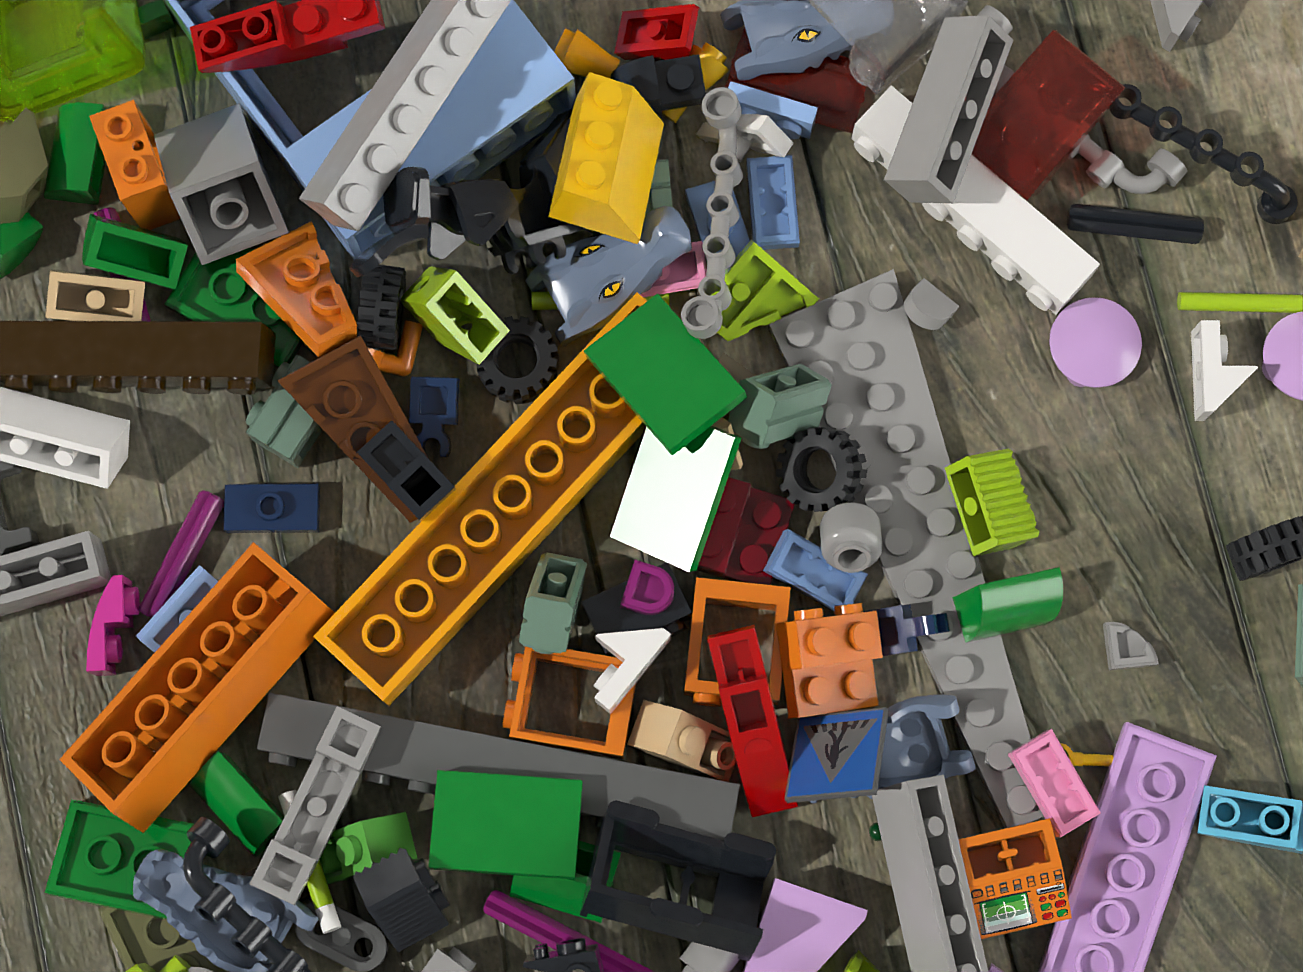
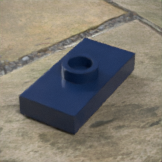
[224,484,320,533]

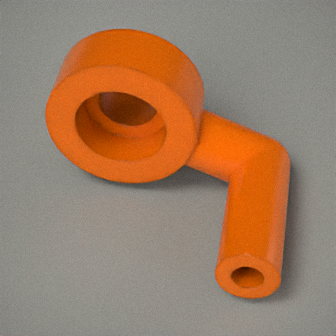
[337,320,423,377]

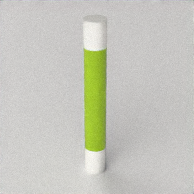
[278,790,341,934]

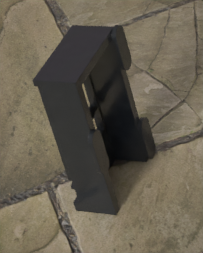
[580,800,776,961]

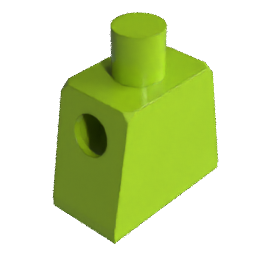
[400,266,510,365]

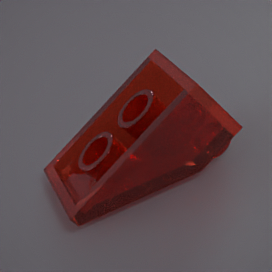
[972,29,1126,200]

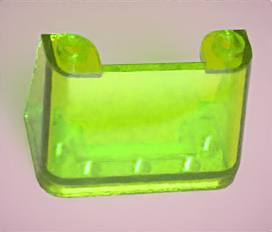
[0,0,146,122]

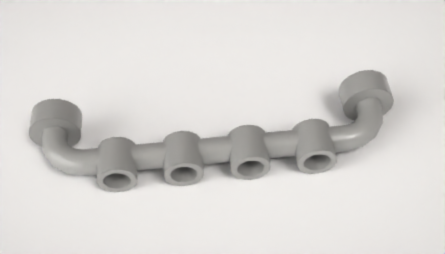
[977,5,1187,194]
[681,87,743,339]

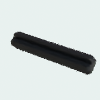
[1067,204,1204,244]

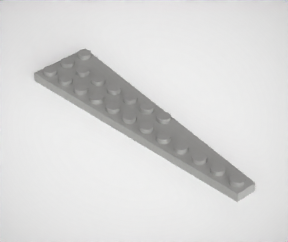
[768,269,1043,828]

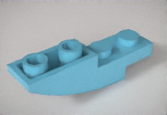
[1198,785,1303,854]

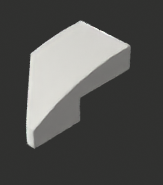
[696,114,793,163]

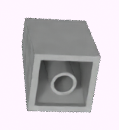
[154,103,289,265]

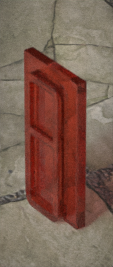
[725,27,873,133]

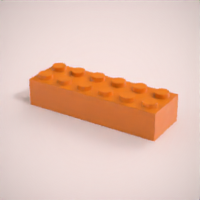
[59,542,335,833]

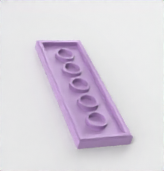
[1038,722,1217,972]

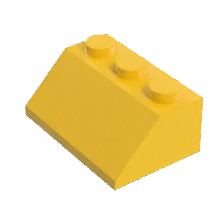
[548,72,664,244]

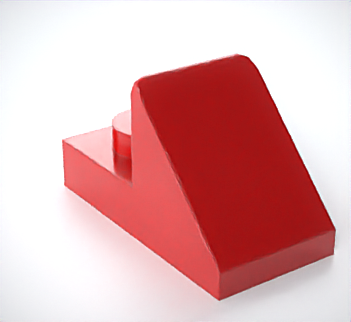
[614,4,699,60]

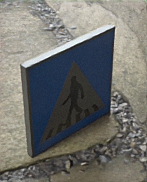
[785,707,889,803]

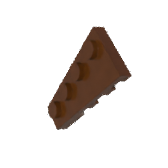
[277,336,428,523]

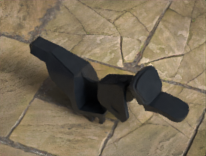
[350,108,585,277]

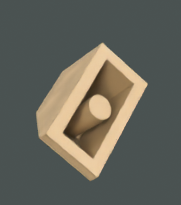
[45,270,145,321]

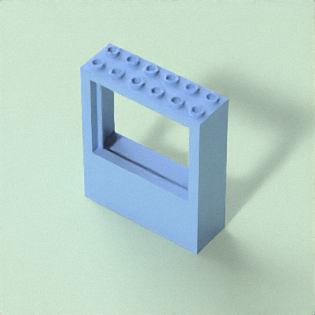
[164,0,576,260]

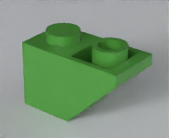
[319,812,418,885]

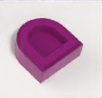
[621,560,674,615]

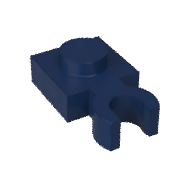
[409,376,460,457]

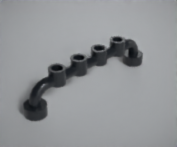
[1058,73,1298,224]
[183,817,312,972]

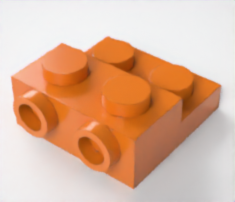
[776,603,883,718]

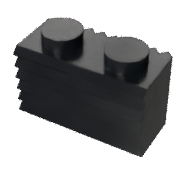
[353,848,450,952]

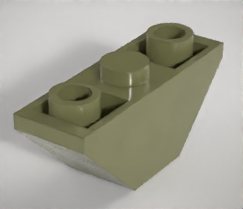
[0,108,48,224]

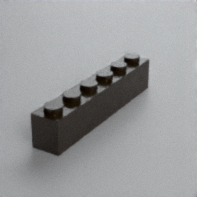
[0,321,276,395]

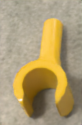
[1060,743,1113,767]

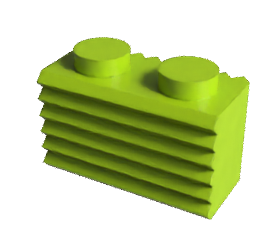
[944,449,1039,557]

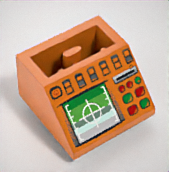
[958,818,1072,939]

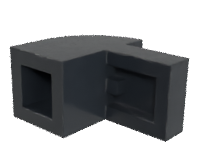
[610,54,706,120]
[357,420,456,521]

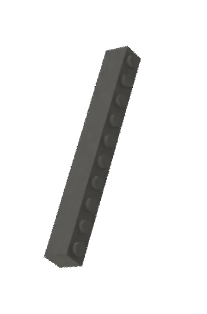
[257,692,740,841]

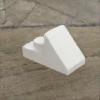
[1191,320,1258,421]
[594,628,671,714]

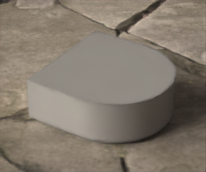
[904,278,959,330]

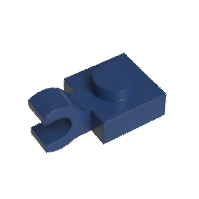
[863,604,950,656]

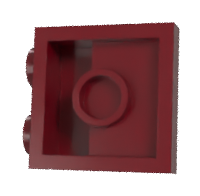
[697,477,794,585]

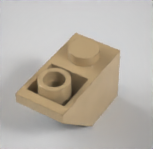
[627,700,736,782]

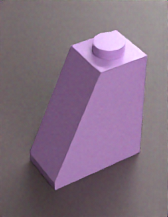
[743,878,868,972]

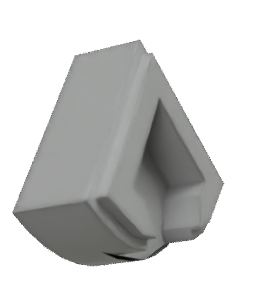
[1103,622,1159,671]

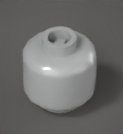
[820,502,882,573]

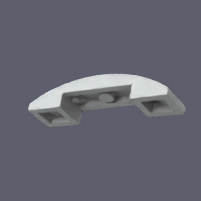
[250,706,381,906]

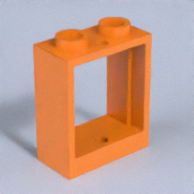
[89,100,181,230]
[684,577,791,707]
[503,647,637,759]

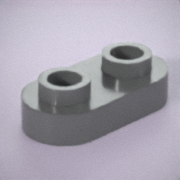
[295,902,388,972]

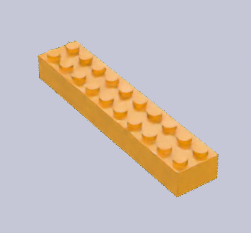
[313,292,647,706]

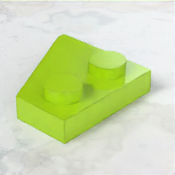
[711,240,819,342]

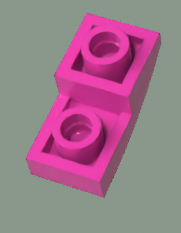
[86,575,140,676]

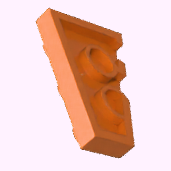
[236,221,357,357]

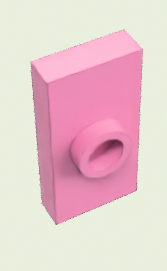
[1008,729,1101,838]

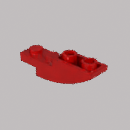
[190,0,386,73]
[707,625,798,817]

